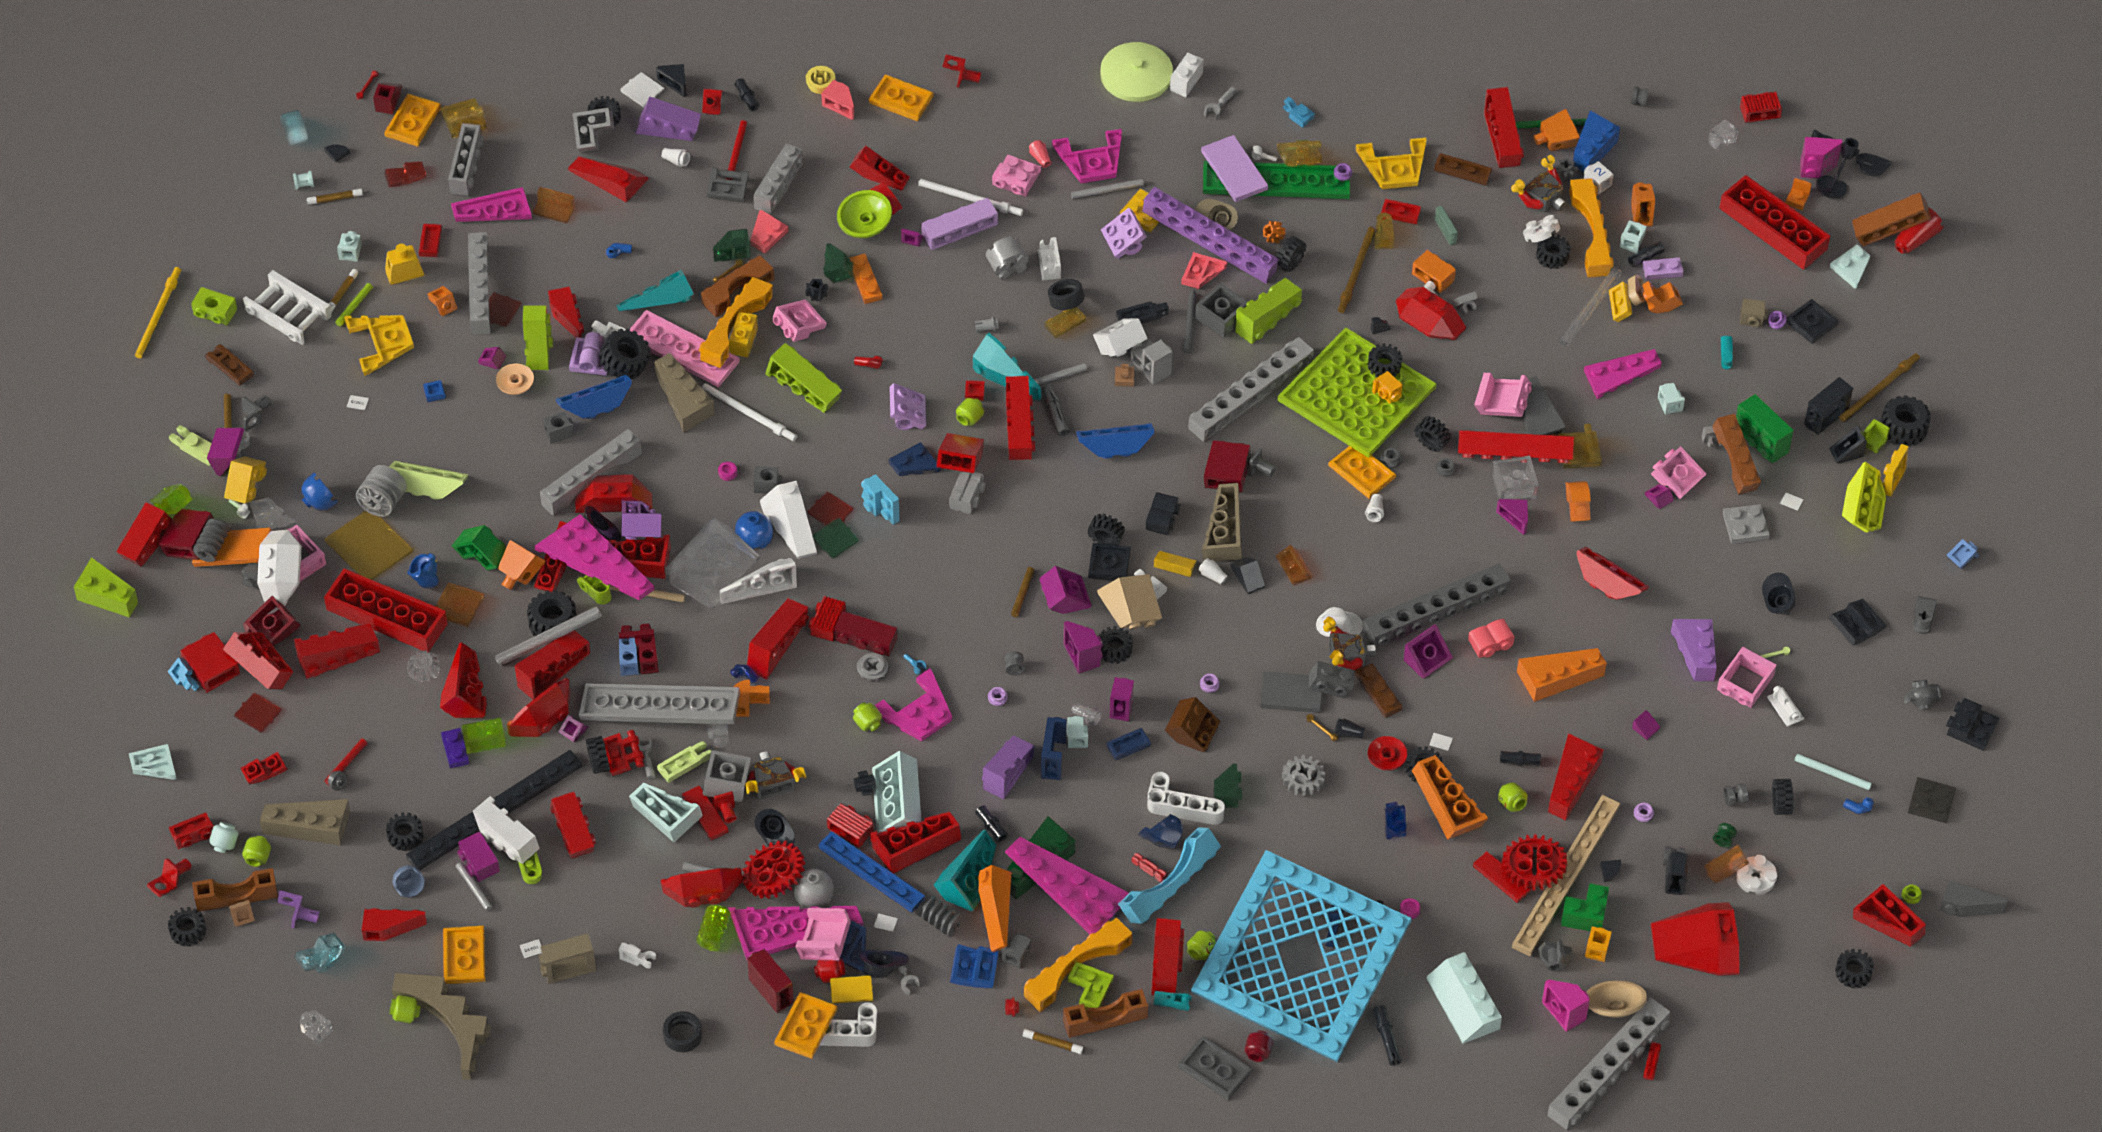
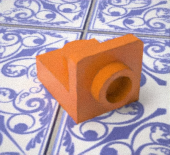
[1786,178,1812,210]
[427,286,458,316]

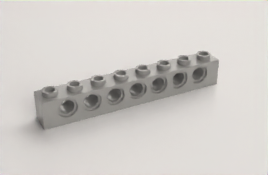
[1188,337,1314,442]
[1547,998,1670,1130]

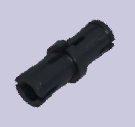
[734,78,760,112]
[1628,241,1665,267]
[1500,750,1541,766]
[975,805,1008,842]

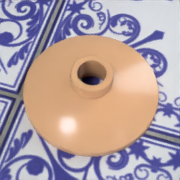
[496,363,534,395]

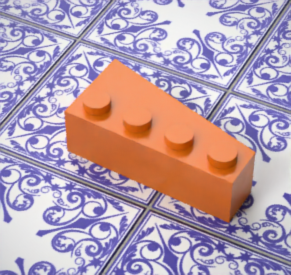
[1517,648,1607,702]
[1412,755,1488,840]

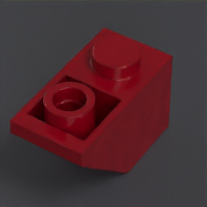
[373,82,402,114]

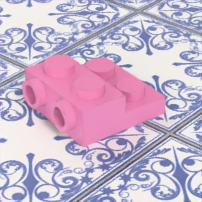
[992,155,1041,197]
[773,299,827,342]
[1651,446,1706,499]

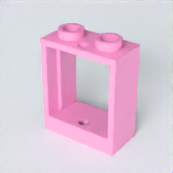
[287,525,326,582]
[1717,647,1777,708]

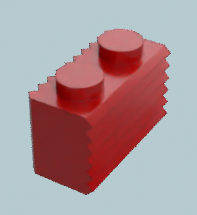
[1740,91,1782,123]
[808,596,846,642]
[827,803,874,848]

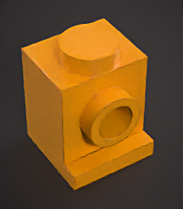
[1372,371,1403,404]
[1585,927,1612,962]

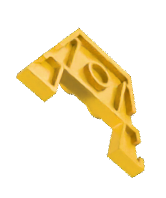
[1356,138,1427,189]
[344,315,414,376]

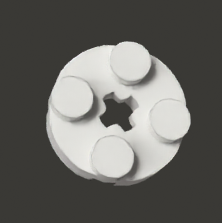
[1523,215,1560,242]
[1736,855,1777,895]

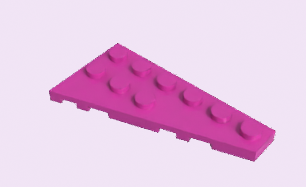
[535,514,654,601]
[1005,837,1129,935]
[728,906,863,960]

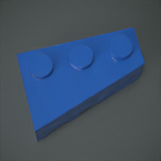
[1573,110,1620,173]

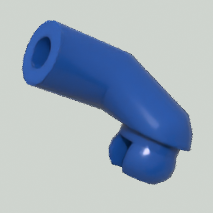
[606,243,633,258]
[1843,797,1874,814]

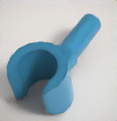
[903,654,926,674]

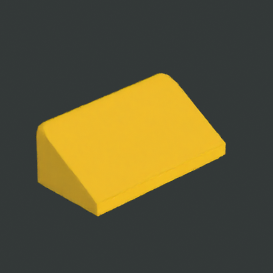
[1154,551,1196,577]
[830,976,873,1004]

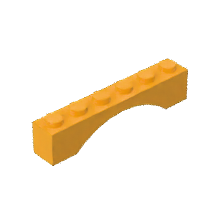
[1569,178,1614,277]
[699,277,773,368]
[1024,917,1133,1012]

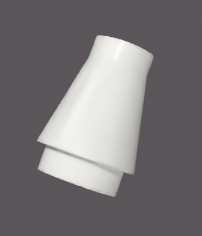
[662,148,690,167]
[1365,494,1384,522]
[1198,558,1228,585]

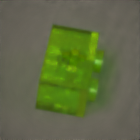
[150,484,193,515]
[462,717,506,754]

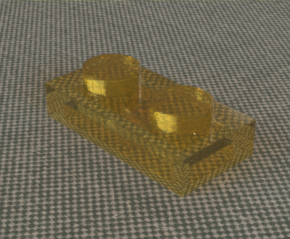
[1045,307,1086,339]

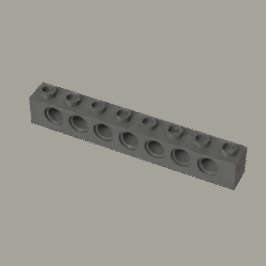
[1362,563,1511,647]

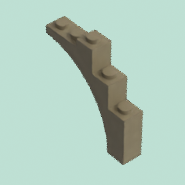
[392,973,491,1080]

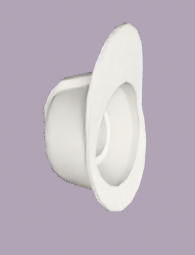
[1316,607,1363,637]

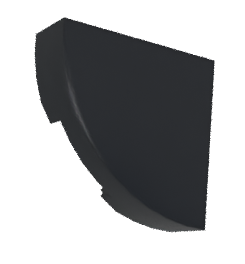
[324,144,350,162]
[1370,317,1390,334]
[1600,860,1621,882]

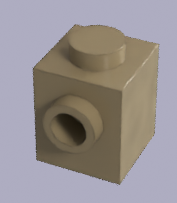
[1740,298,1768,327]

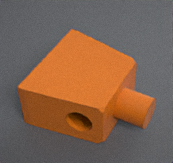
[1533,109,1580,151]
[1631,182,1656,226]
[499,540,545,590]

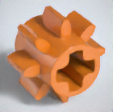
[1263,221,1286,244]

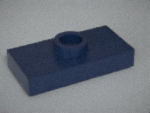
[1107,728,1151,761]

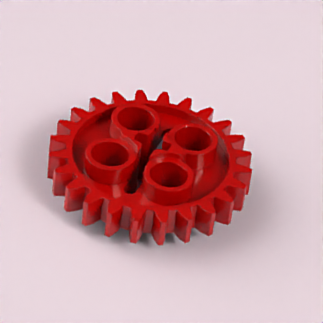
[1502,834,1568,891]
[742,840,806,899]

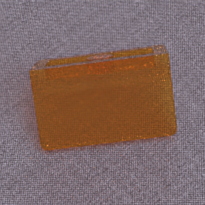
[533,187,575,223]
[1704,845,1749,884]

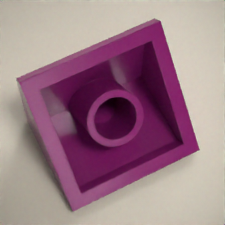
[207,428,245,476]
[1403,624,1453,678]

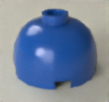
[302,472,338,511]
[735,511,773,550]

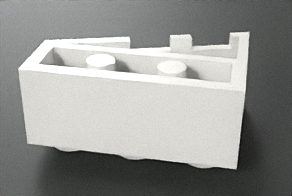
[473,796,540,864]

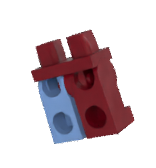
[618,623,659,676]

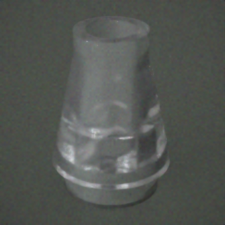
[1071,703,1102,726]

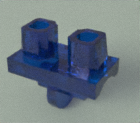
[1385,802,1407,840]

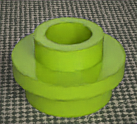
[1901,884,1922,904]

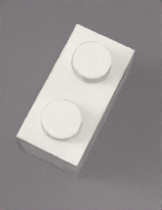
[1170,52,1203,97]

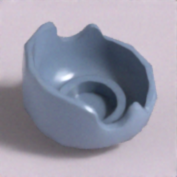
[392,865,425,898]

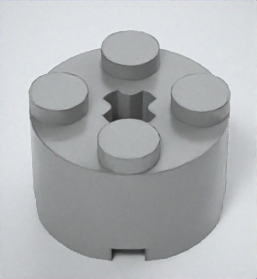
[986,236,1029,280]

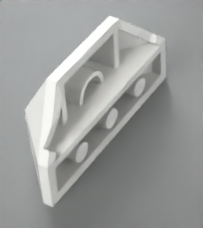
[257,530,302,606]

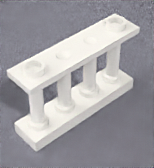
[243,270,332,345]

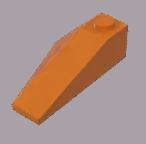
[978,865,1011,952]

